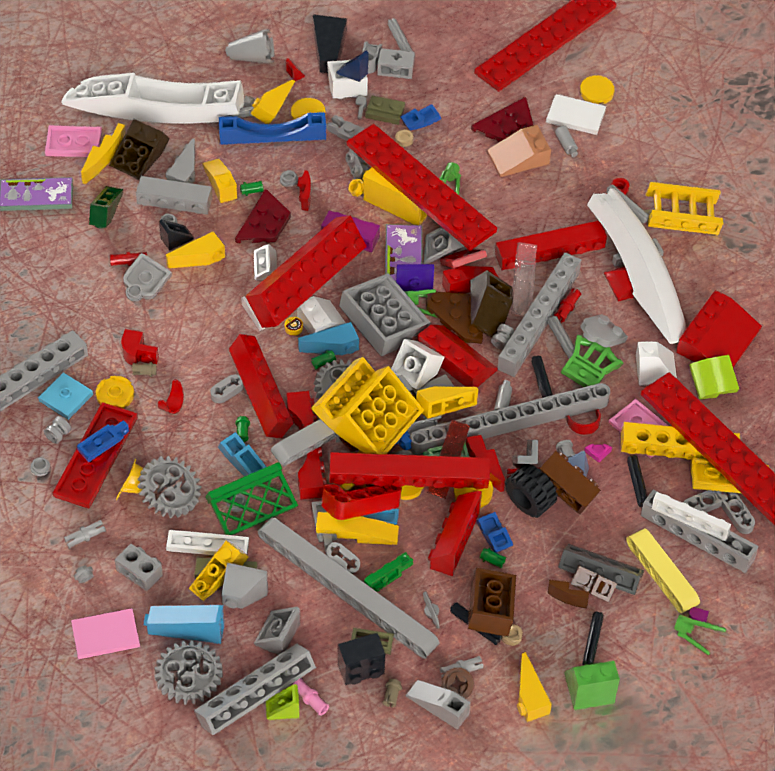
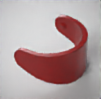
[158,379,184,414]
[566,409,601,435]

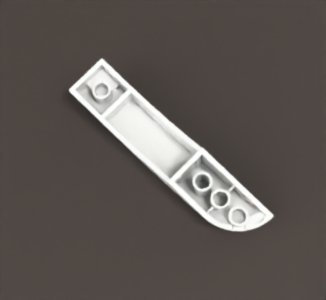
[61,73,244,124]
[587,188,687,344]

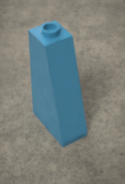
[144,605,225,644]

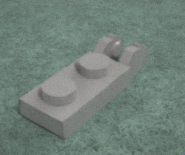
[326,115,364,141]

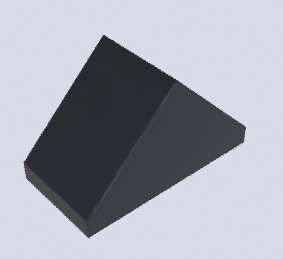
[159,219,194,250]

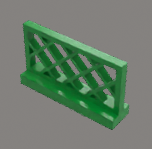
[205,462,298,536]

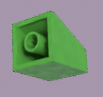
[564,661,620,710]

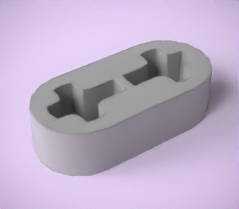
[210,374,243,404]
[326,542,360,574]

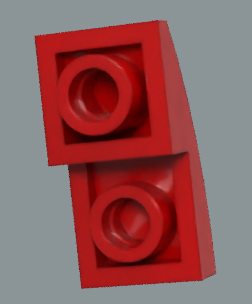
[297,170,311,211]

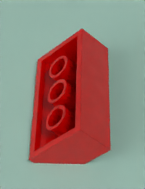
[417,324,498,387]
[428,490,482,577]

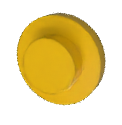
[348,179,364,197]

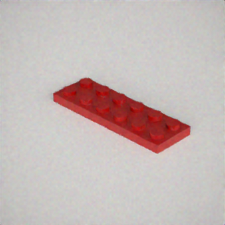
[52,402,138,509]

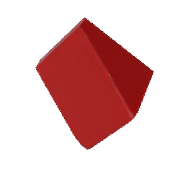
[286,58,305,81]

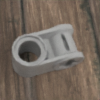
[362,41,383,74]

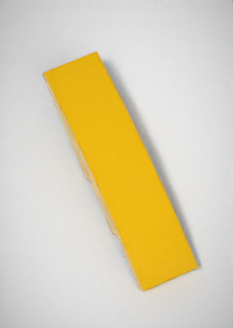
[81,123,126,184]
[316,512,399,545]

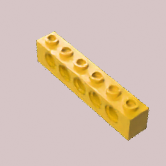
[621,422,740,460]

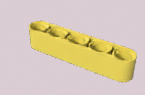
[627,529,700,613]

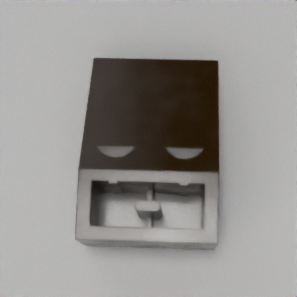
[109,119,170,180]
[471,270,513,338]

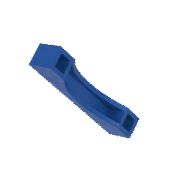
[219,112,326,145]

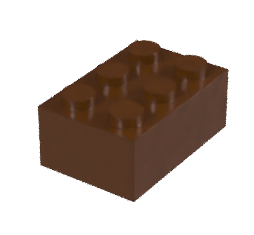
[540,451,601,515]
[468,567,516,637]

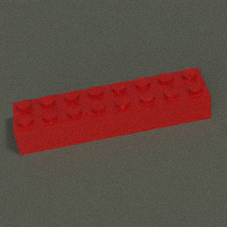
[245,215,367,328]

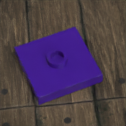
[396,264,434,291]

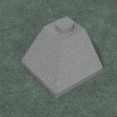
[423,227,465,264]
[222,563,268,609]

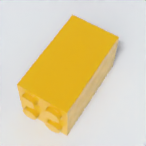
[363,167,428,225]

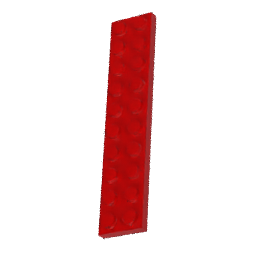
[474,0,617,92]
[347,123,497,251]
[640,372,775,526]

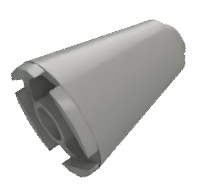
[226,29,275,64]

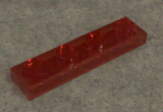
[427,420,470,499]

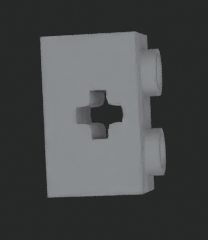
[378,48,415,79]

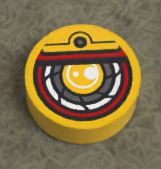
[284,317,303,336]

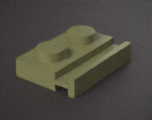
[365,95,405,125]

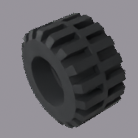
[505,464,558,518]

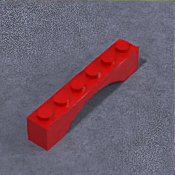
[286,390,327,500]

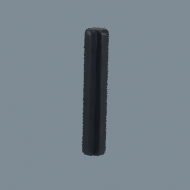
[531,355,553,398]
[627,455,648,507]
[450,602,502,645]
[582,611,604,666]

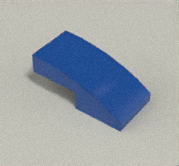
[401,104,441,130]
[476,512,514,553]

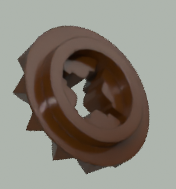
[441,668,474,699]

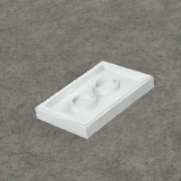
[546,94,606,135]

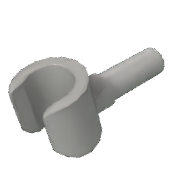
[356,95,367,119]

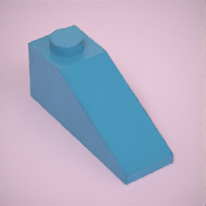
[298,322,359,355]

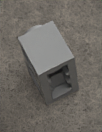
[115,544,163,591]

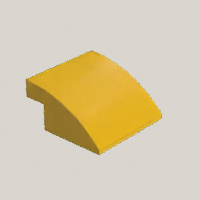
[311,357,424,454]

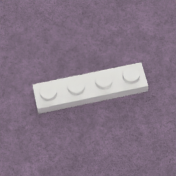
[651,492,731,541]
[166,530,249,555]

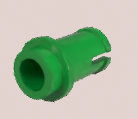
[240,181,264,196]
[311,350,336,370]
[235,416,250,442]
[480,547,507,569]

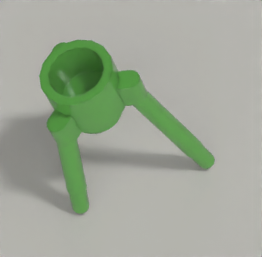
[439,162,461,195]
[404,289,438,318]
[674,615,726,655]

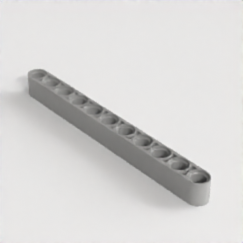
[410,383,610,455]
[258,517,440,659]

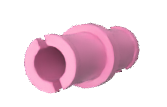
[292,679,329,715]

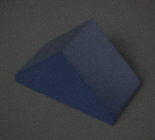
[336,50,369,82]

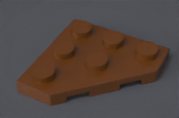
[426,292,483,344]

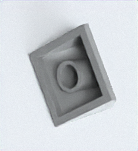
[254,607,300,655]

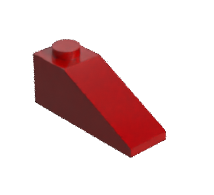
[442,266,499,294]

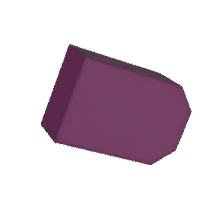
[688,607,709,622]

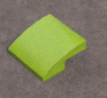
[689,355,739,399]

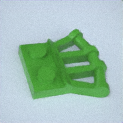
[561,335,624,387]

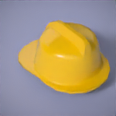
[116,459,143,501]

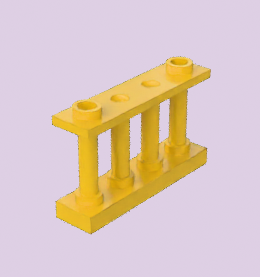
[646,182,723,235]

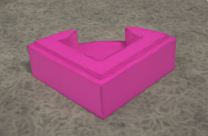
[584,444,612,463]

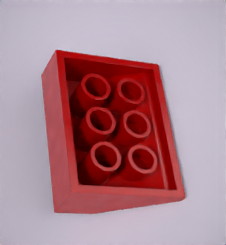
[676,290,762,368]

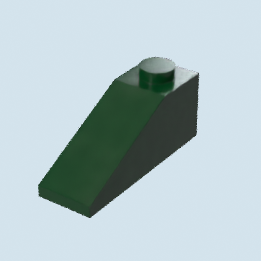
[89,186,124,229]

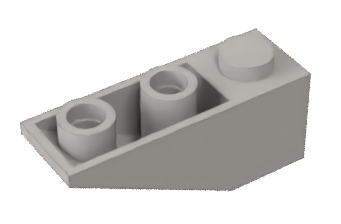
[165,138,196,184]
[406,680,471,730]

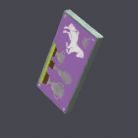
[0,177,73,211]
[385,224,422,282]

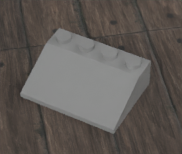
[339,274,431,356]

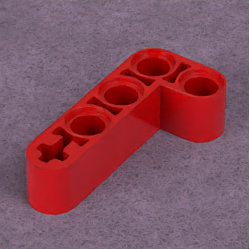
[321,484,402,520]

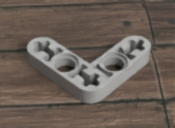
[683,490,755,534]

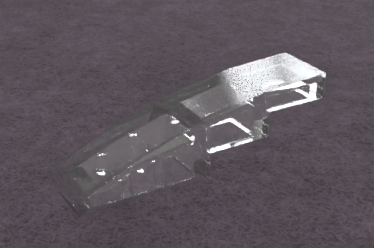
[511,242,537,316]

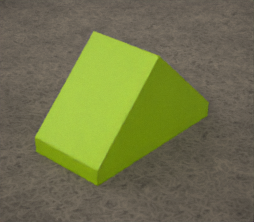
[266,684,299,720]

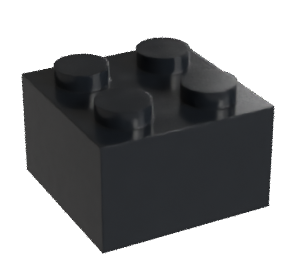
[338,633,386,685]

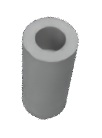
[555,126,578,157]
[494,380,512,410]

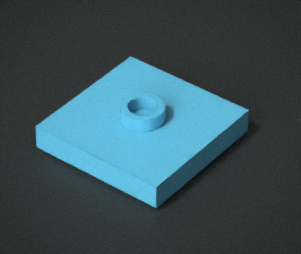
[38,372,93,420]

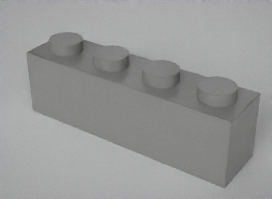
[136,176,212,215]

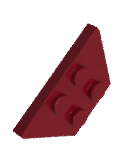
[471,97,533,142]
[235,189,291,243]

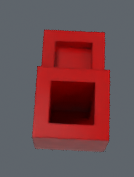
[121,329,159,366]

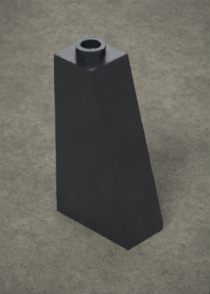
[313,14,347,74]

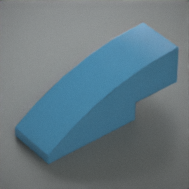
[218,432,266,487]

